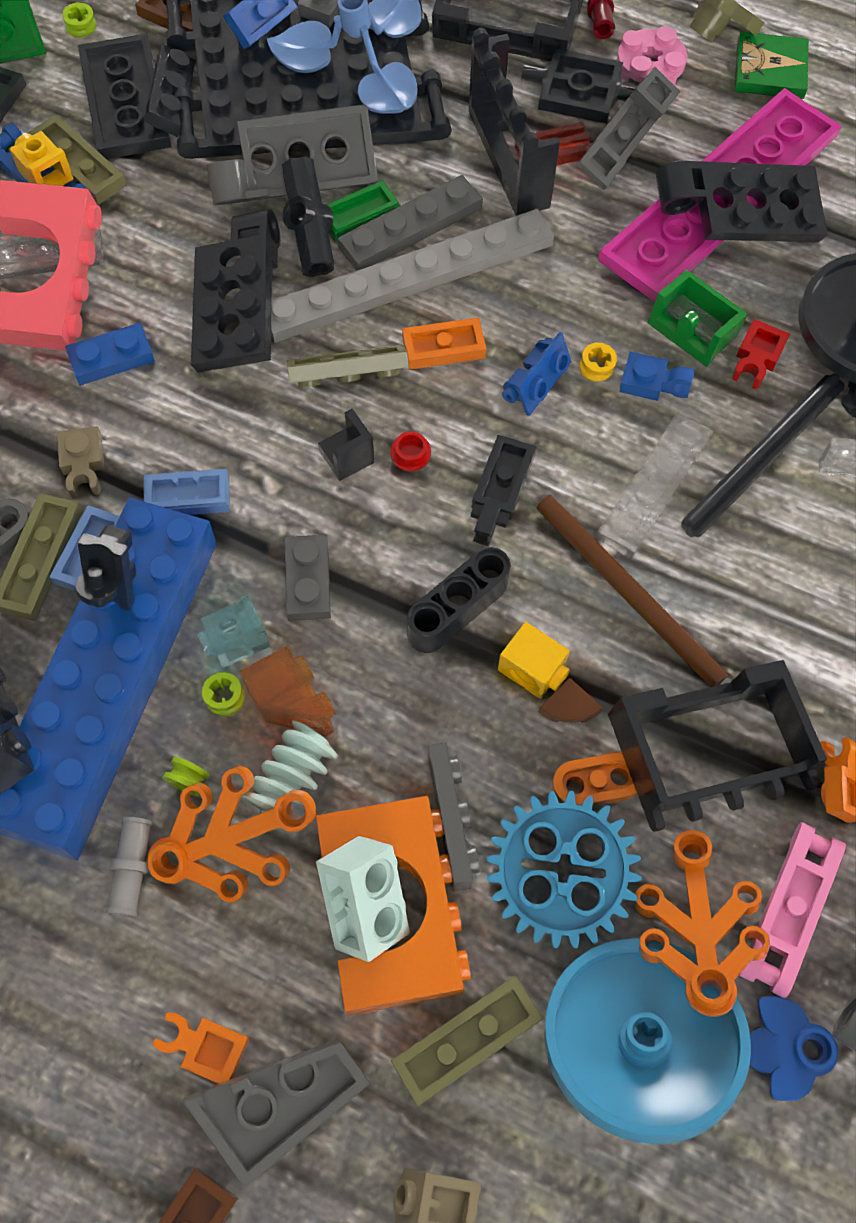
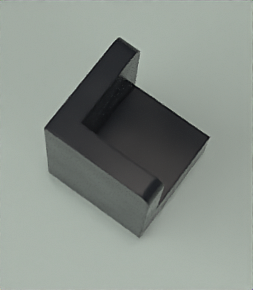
[318,409,374,481]

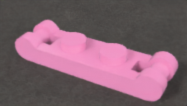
[739,822,846,998]

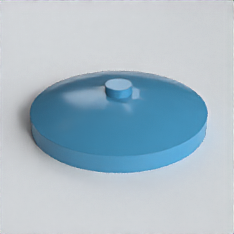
[544,938,751,1144]

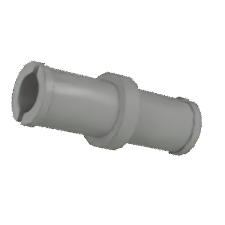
[106,817,152,917]

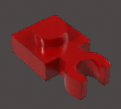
[732,319,790,390]

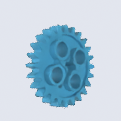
[486,791,642,948]

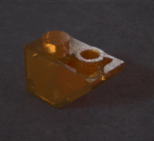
[239,646,336,737]

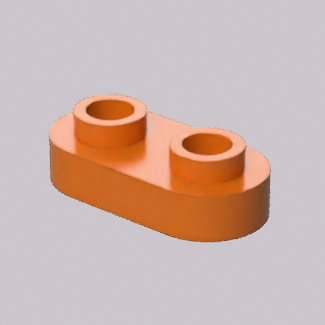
[551,752,637,807]

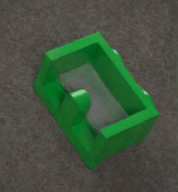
[647,270,748,367]

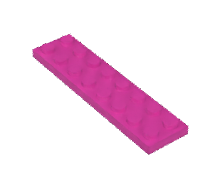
[598,88,842,302]

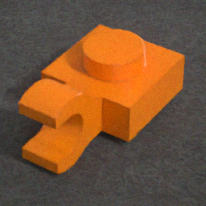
[820,737,856,823]

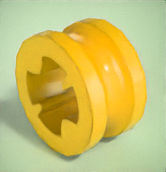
[579,342,617,381]

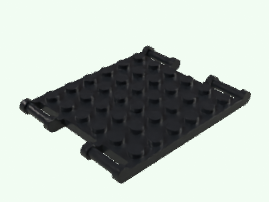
[162,0,452,159]

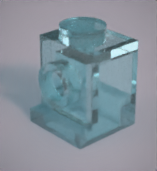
[197,594,270,668]

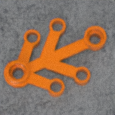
[147,766,316,903]
[634,830,770,1017]

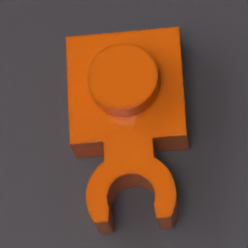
[153,1012,250,1084]

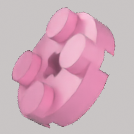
[616,26,688,84]

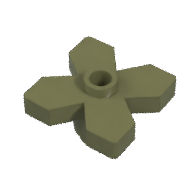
[689,0,765,42]

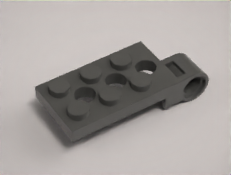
[206,104,378,205]

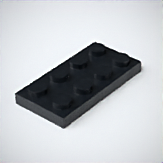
[78,33,172,159]

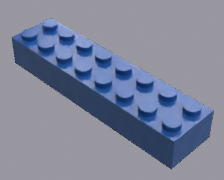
[0,497,217,861]

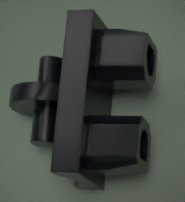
[76,525,136,611]

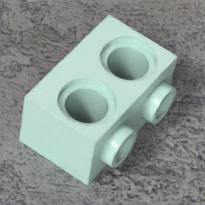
[316,836,410,962]

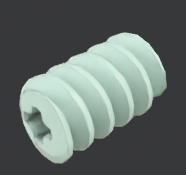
[241,721,338,814]

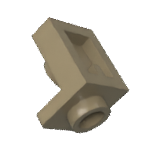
[393,1168,481,1223]

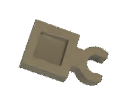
[57,426,104,499]

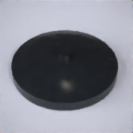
[798,253,856,383]

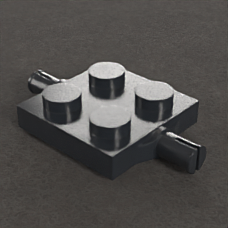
[521,48,636,124]

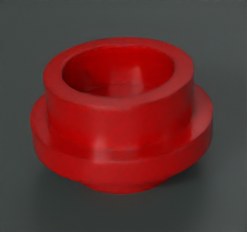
[390,431,431,472]

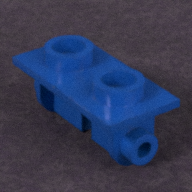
[502,332,572,416]

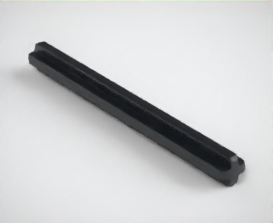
[681,373,845,538]

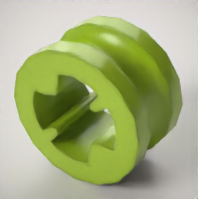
[62,2,97,37]
[202,672,245,716]
[162,756,210,797]

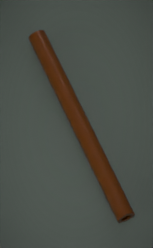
[536,495,729,687]

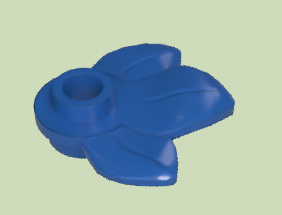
[749,996,838,1101]

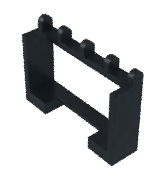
[432,0,583,61]
[468,28,560,216]
[608,660,827,832]

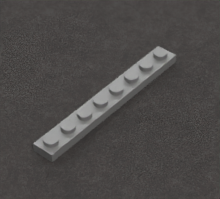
[271,209,554,343]

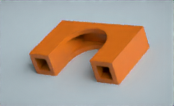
[316,796,471,1016]

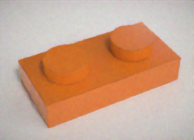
[402,317,487,370]

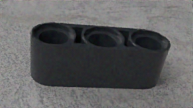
[407,547,511,653]

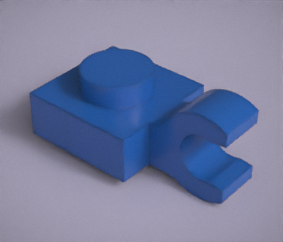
[619,352,695,401]

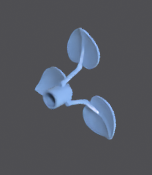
[267,0,422,113]

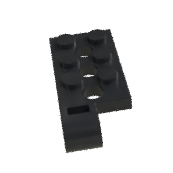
[655,161,828,242]
[191,209,281,373]

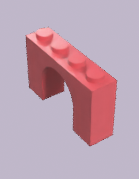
[0,180,102,351]

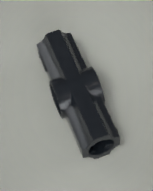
[282,156,335,277]

